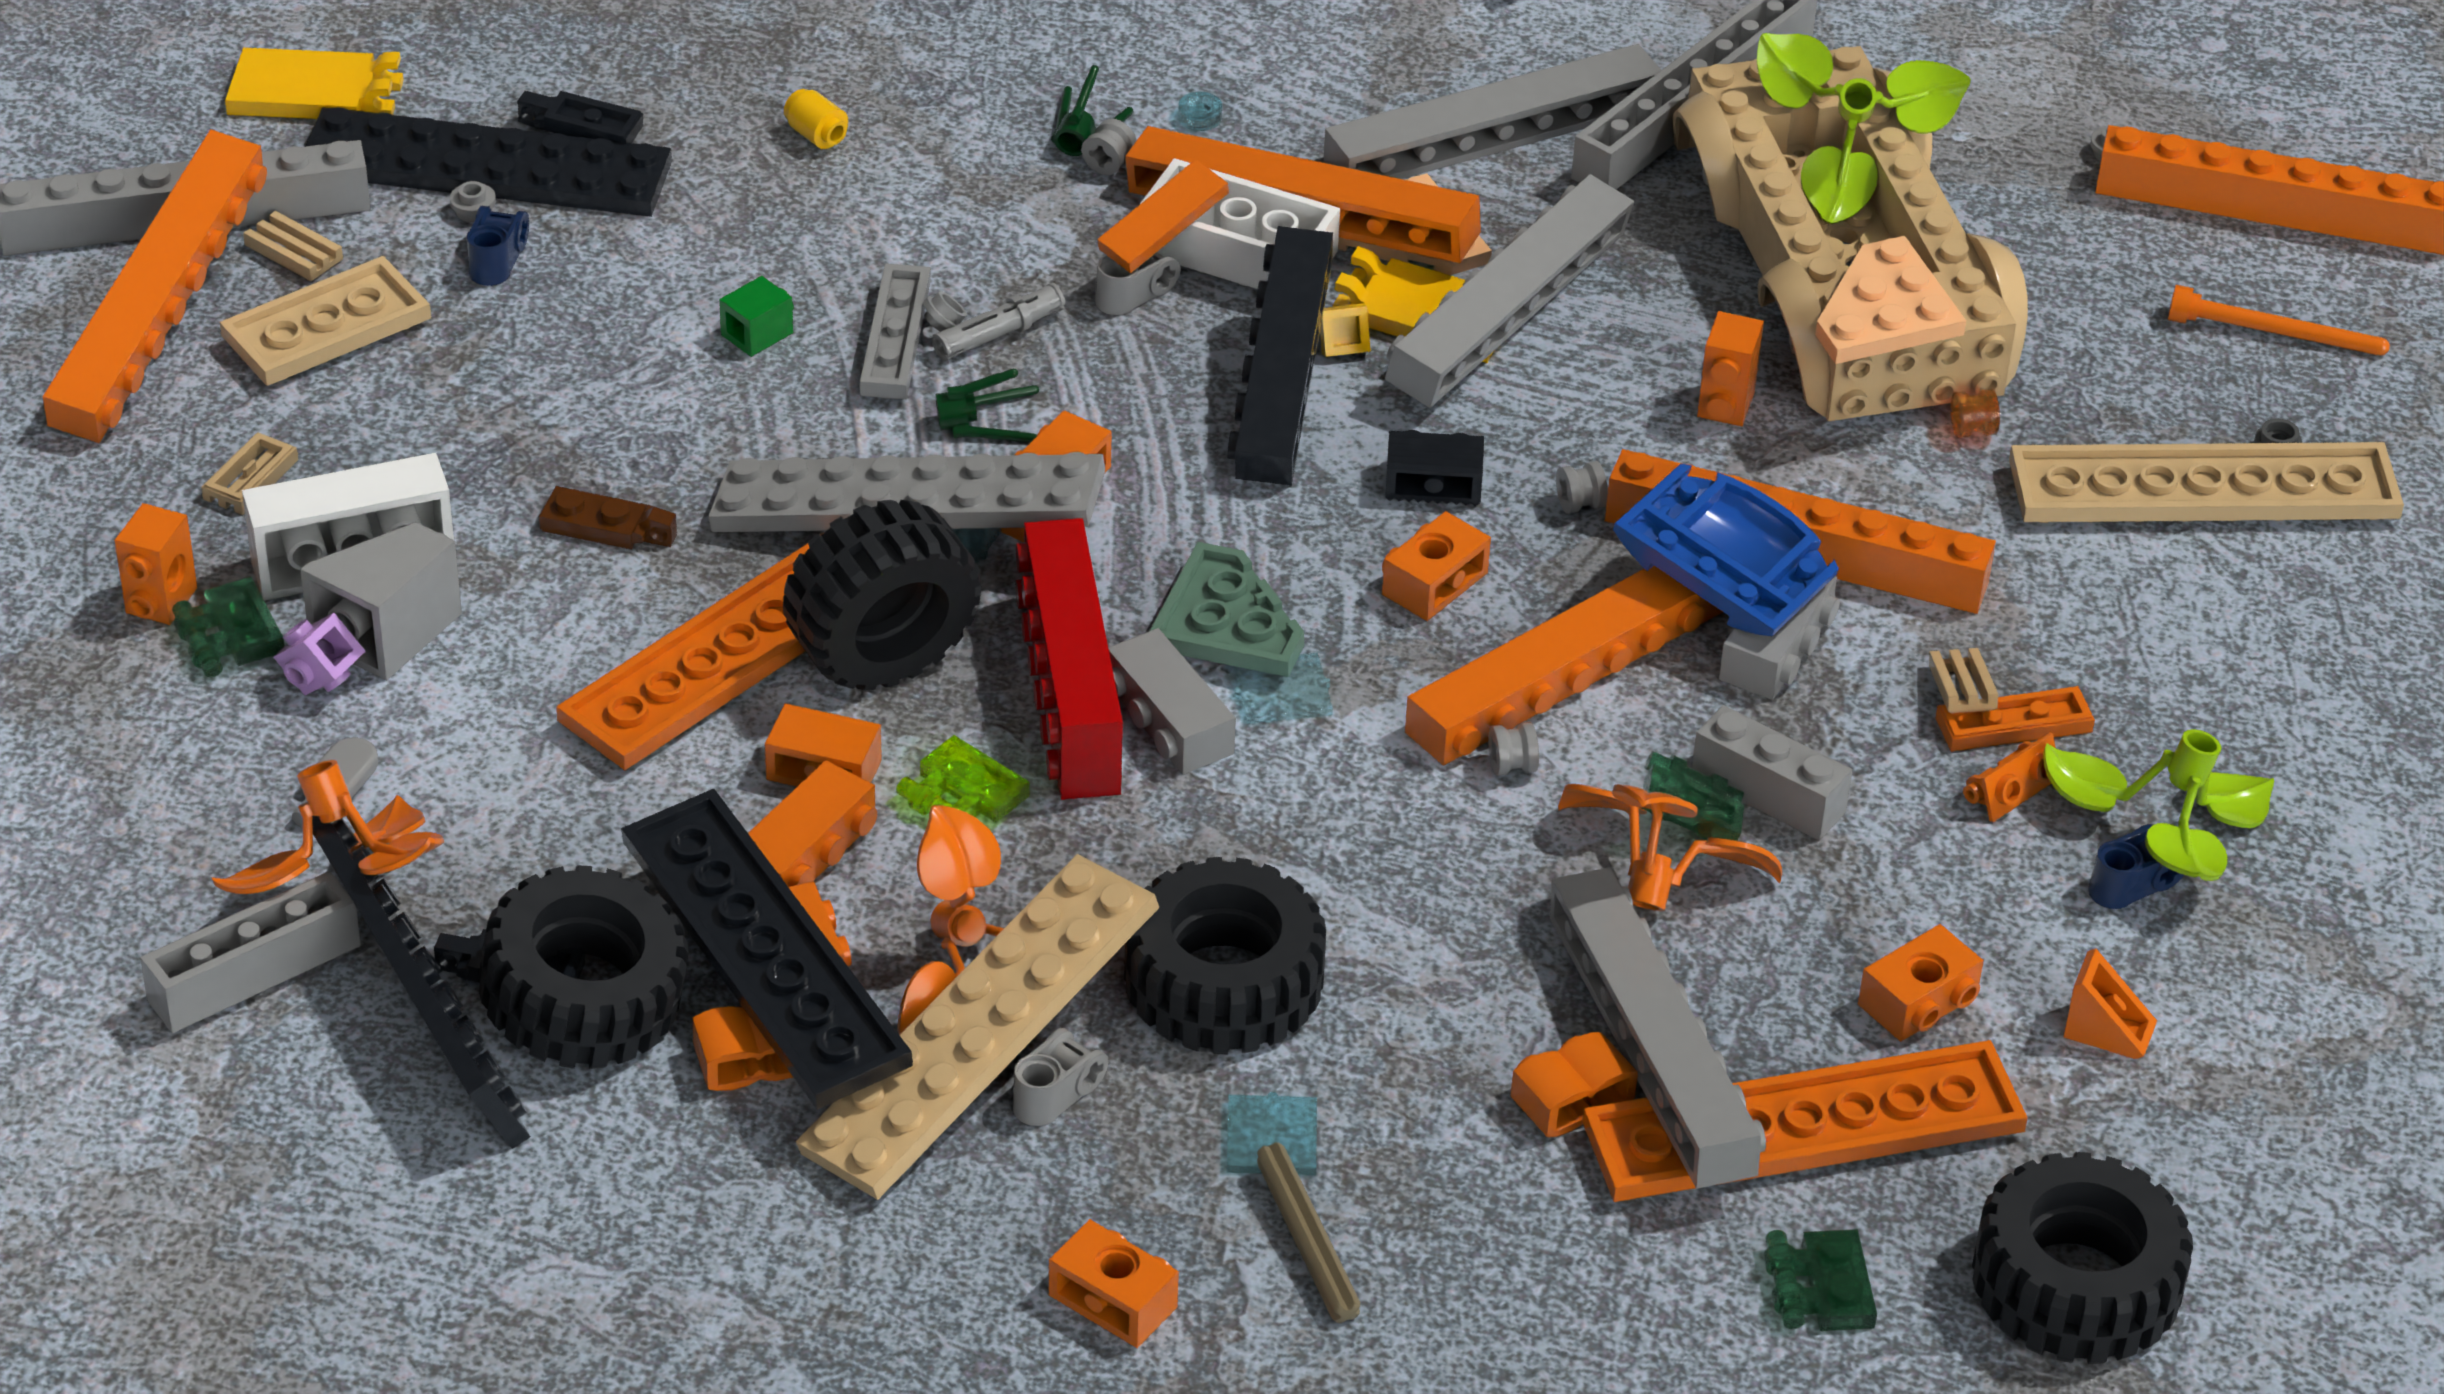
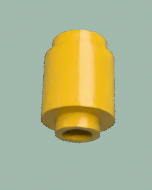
[784,89,849,149]

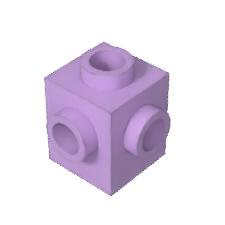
[273,613,365,695]

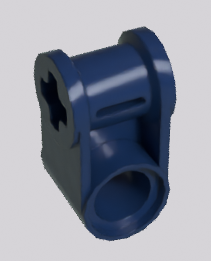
[467,205,529,286]
[2088,824,2184,909]

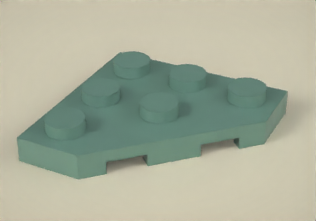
[1149,542,1305,677]

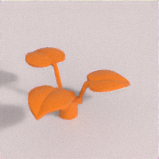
[211,760,444,894]
[1558,784,1783,911]
[897,805,1004,1035]

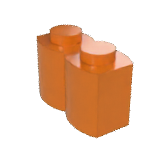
[693,1006,794,1091]
[1510,1032,1638,1137]

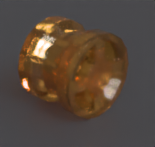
[1950,389,2000,438]

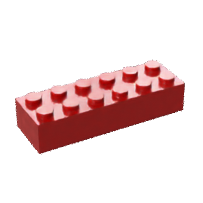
[1015,518,1123,800]

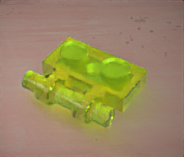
[896,735,1030,823]

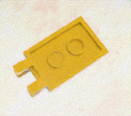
[225,47,404,119]
[1333,246,1495,363]

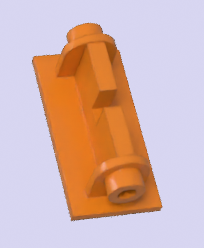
[1963,732,2056,822]

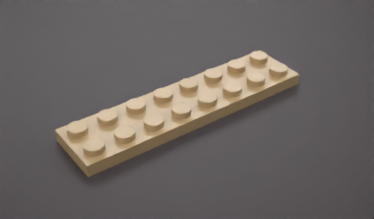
[2009,442,2404,523]
[795,854,1159,1200]

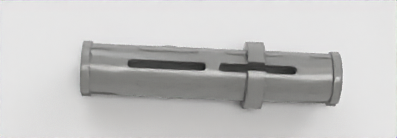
[932,282,1065,361]

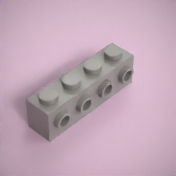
[140,871,361,1033]

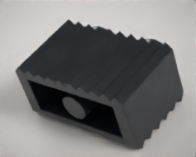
[1385,430,1484,506]

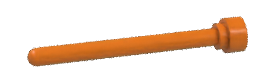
[2167,284,2390,356]

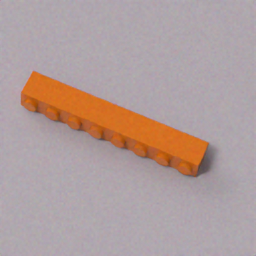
[2095,125,2444,255]
[1125,126,1481,263]
[42,129,267,444]
[1605,449,1996,614]
[1405,566,1723,766]

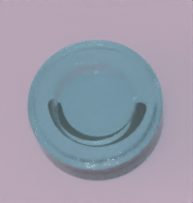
[1178,91,1222,131]

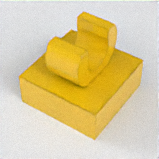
[1320,303,1371,357]

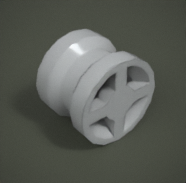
[1081,119,1137,175]
[1556,461,1608,514]
[1488,722,1539,776]

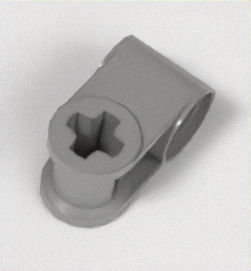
[1095,252,1181,315]
[1013,1028,1109,1126]

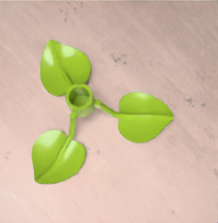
[1757,33,1971,224]
[2043,729,2274,881]

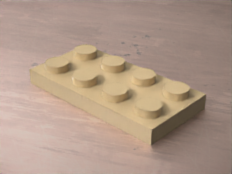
[220,256,431,386]

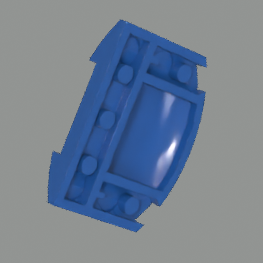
[1613,463,1839,637]

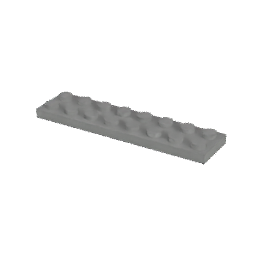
[708,452,1106,532]

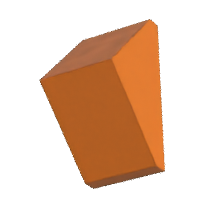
[2064,948,2157,1059]

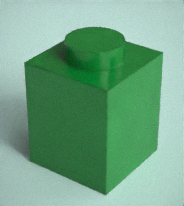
[719,276,794,357]

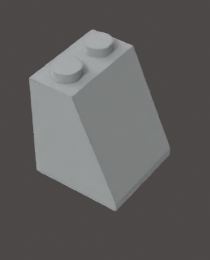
[300,522,462,681]

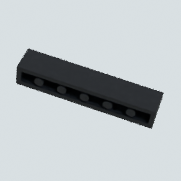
[1227,226,1333,486]

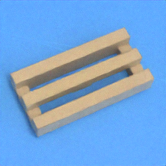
[243,211,343,281]
[201,432,298,515]
[1929,648,1998,713]

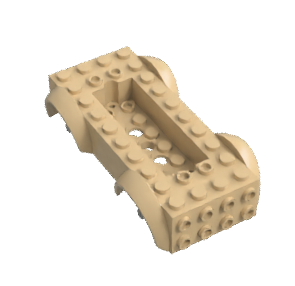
[1673,46,2028,421]

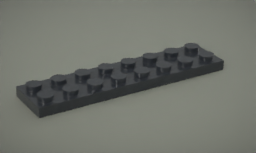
[305,107,672,217]
[621,788,913,1110]
[312,816,531,1149]

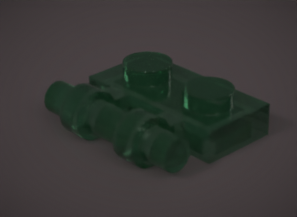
[172,577,285,678]
[1640,751,1744,840]
[1763,1229,1877,1331]

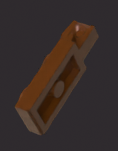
[539,486,677,550]

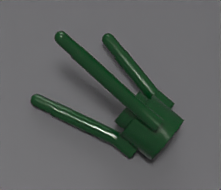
[1051,65,1134,156]
[935,368,1039,443]

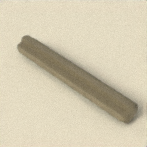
[1257,1142,1361,1323]

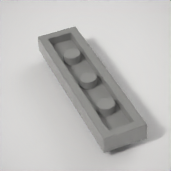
[860,263,931,400]

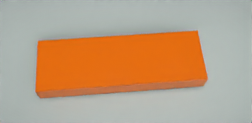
[1097,159,1229,274]
[1935,686,2095,752]

